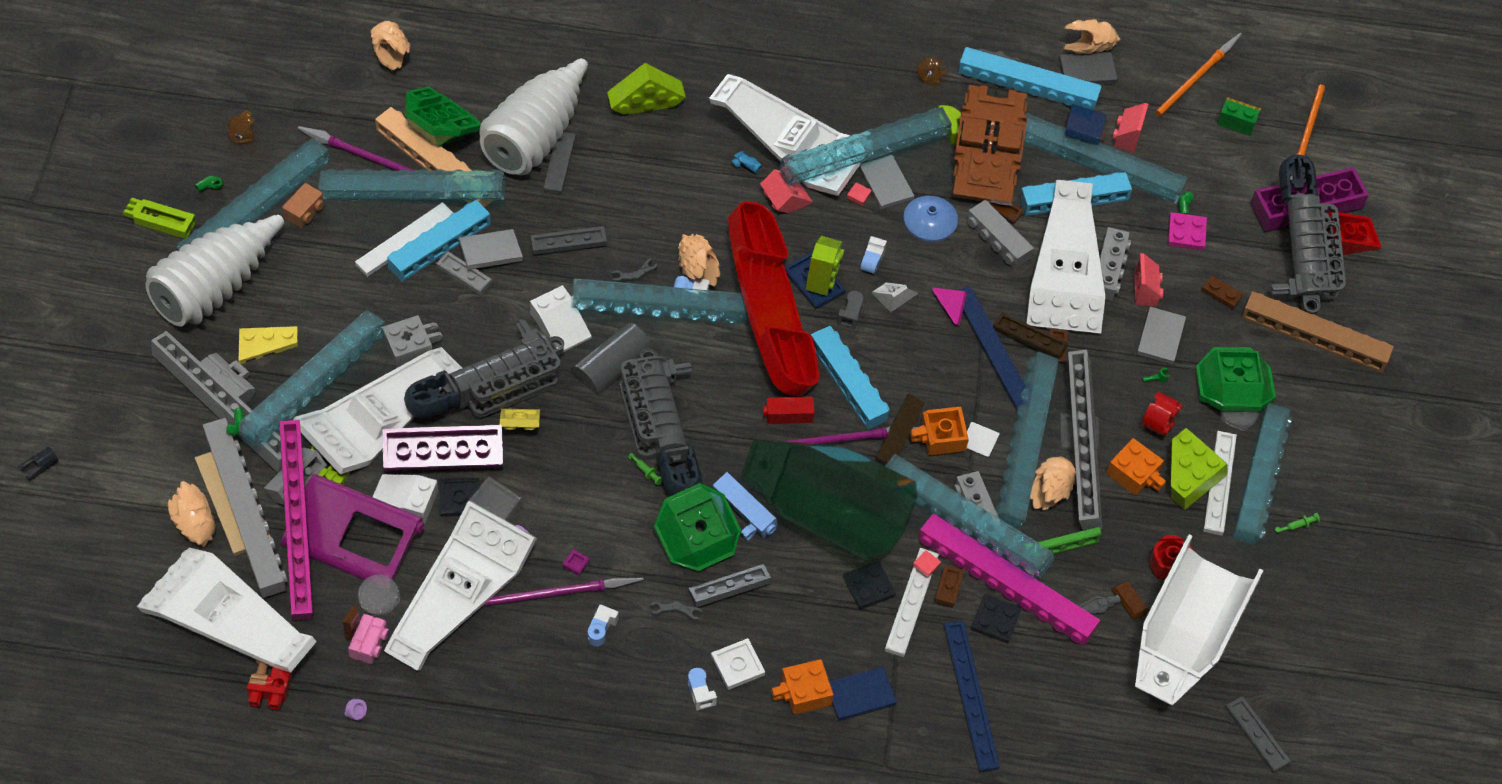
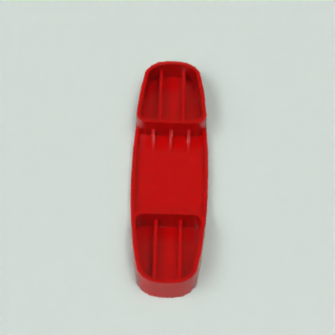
[728,201,819,396]

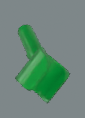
[1142,368,1170,383]

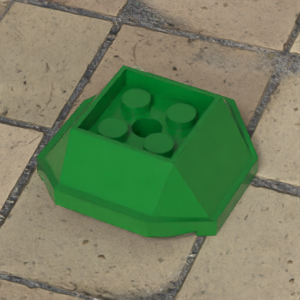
[405,86,481,146]
[1195,347,1276,411]
[653,483,741,572]

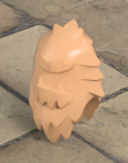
[1064,19,1120,54]
[371,21,410,70]
[678,234,720,286]
[1029,456,1076,510]
[168,481,216,547]

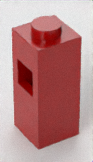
[763,397,814,424]

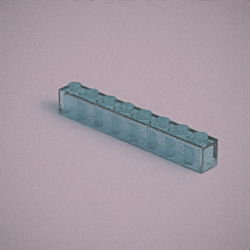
[1233,403,1292,545]

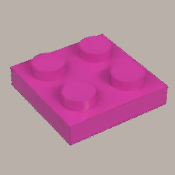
[1168,212,1207,251]

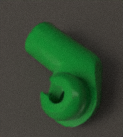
[195,176,223,192]
[226,408,245,436]

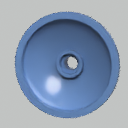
[903,196,958,242]

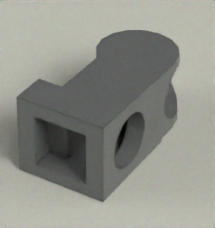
[837,291,863,329]

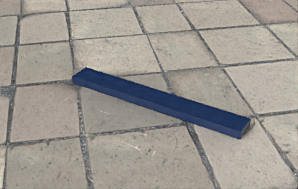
[957,286,1035,413]
[943,621,1000,773]

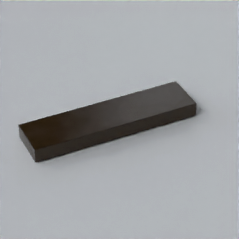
[993,312,1068,360]
[874,393,925,468]

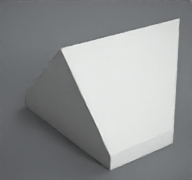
[872,283,919,312]

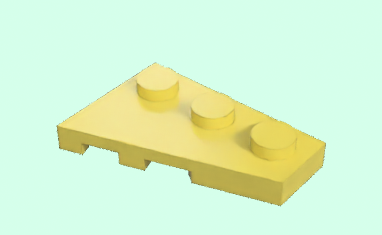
[239,326,298,364]

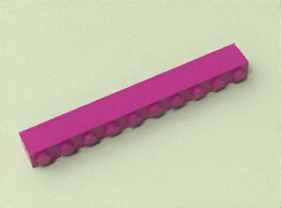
[280,420,312,621]
[918,513,1100,646]

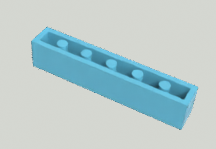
[1019,172,1132,216]
[387,200,491,282]
[811,326,890,430]

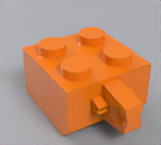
[910,407,969,456]
[1106,438,1166,495]
[771,659,833,714]

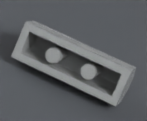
[201,353,255,404]

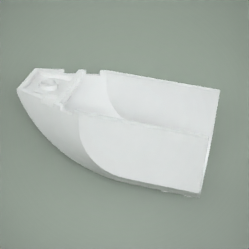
[1135,534,1263,706]

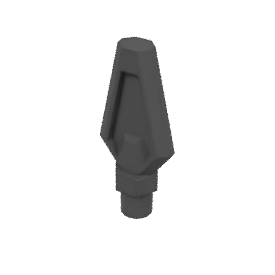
[1078,595,1121,614]

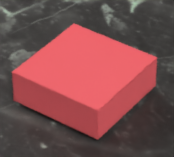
[847,183,872,206]
[913,550,941,578]

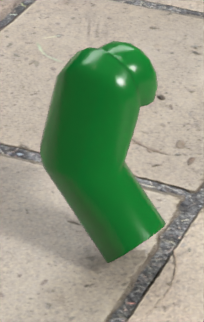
[1179,191,1194,215]

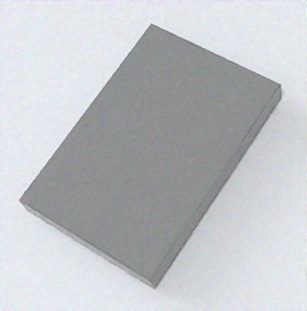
[859,155,914,209]
[459,229,523,269]
[1137,307,1186,365]

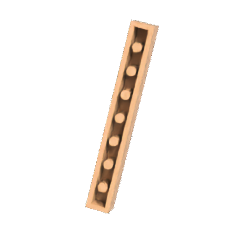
[375,107,495,208]

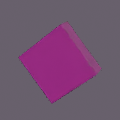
[562,549,590,576]

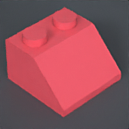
[1112,103,1148,152]
[760,169,813,213]
[1134,253,1163,306]

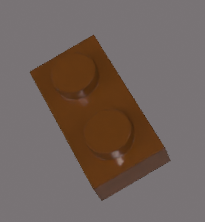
[1201,275,1243,310]
[935,565,964,607]

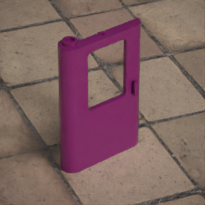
[281,474,425,590]

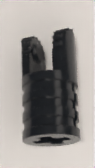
[18,446,58,481]

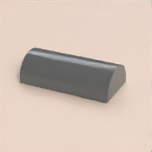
[571,322,652,395]

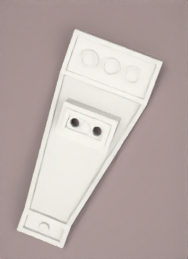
[709,74,873,196]
[1026,180,1105,333]
[293,347,462,474]
[384,501,537,671]
[137,548,316,672]

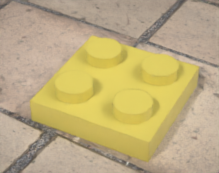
[500,409,540,430]

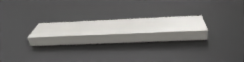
[355,202,453,277]
[1203,431,1237,536]
[885,548,939,657]

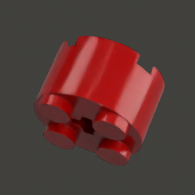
[1142,392,1183,436]
[1150,535,1193,580]

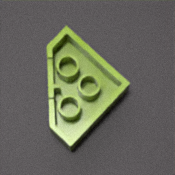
[607,63,686,115]
[805,236,844,296]
[1171,428,1227,510]

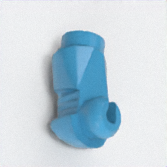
[732,151,762,173]

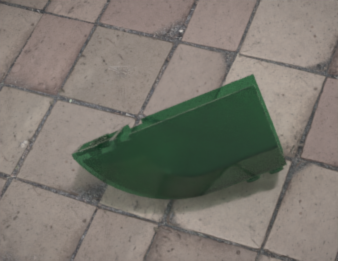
[741,439,918,561]

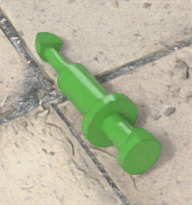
[628,453,663,486]
[1275,513,1320,533]

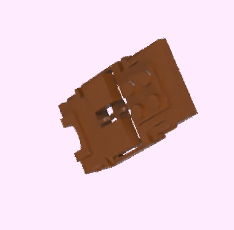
[952,85,1028,206]

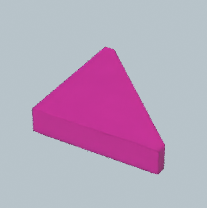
[933,288,967,326]

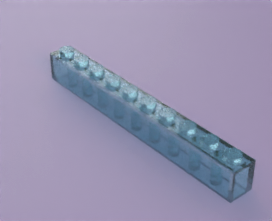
[779,107,952,186]
[1021,113,1188,204]
[176,138,330,251]
[318,169,506,200]
[571,278,751,324]
[239,310,385,447]
[996,352,1059,529]
[881,454,1055,577]

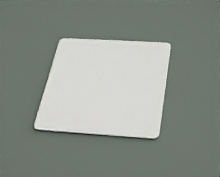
[967,422,999,457]

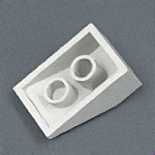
[530,285,592,353]
[373,474,438,525]

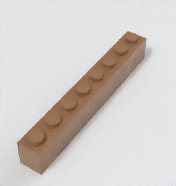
[1242,291,1394,373]

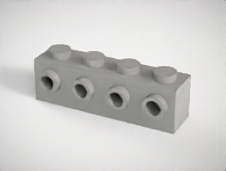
[1100,227,1131,301]
[953,471,1007,550]

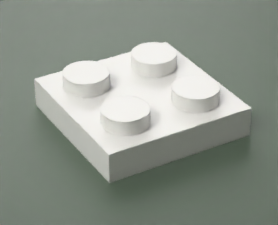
[711,638,765,690]

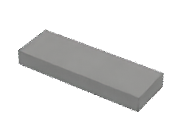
[436,251,492,295]

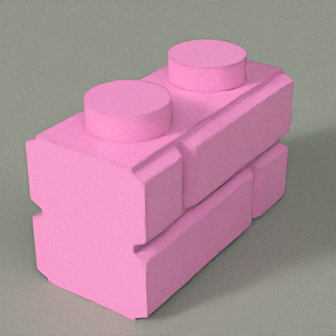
[348,614,389,664]

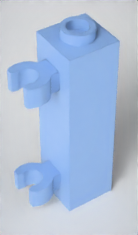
[713,472,778,541]

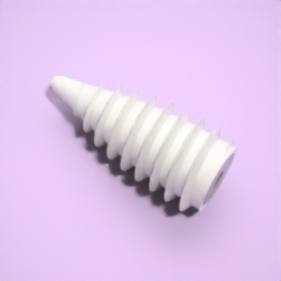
[480,58,588,175]
[146,215,284,326]

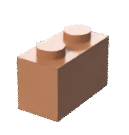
[282,183,324,228]

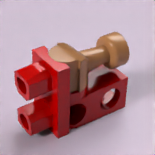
[247,659,296,710]

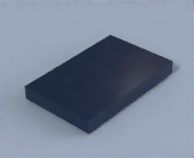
[1065,104,1106,144]
[785,252,846,310]
[829,667,897,721]

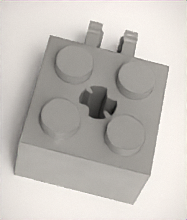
[382,315,443,368]

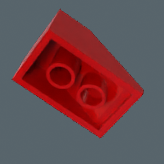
[1326,212,1382,255]

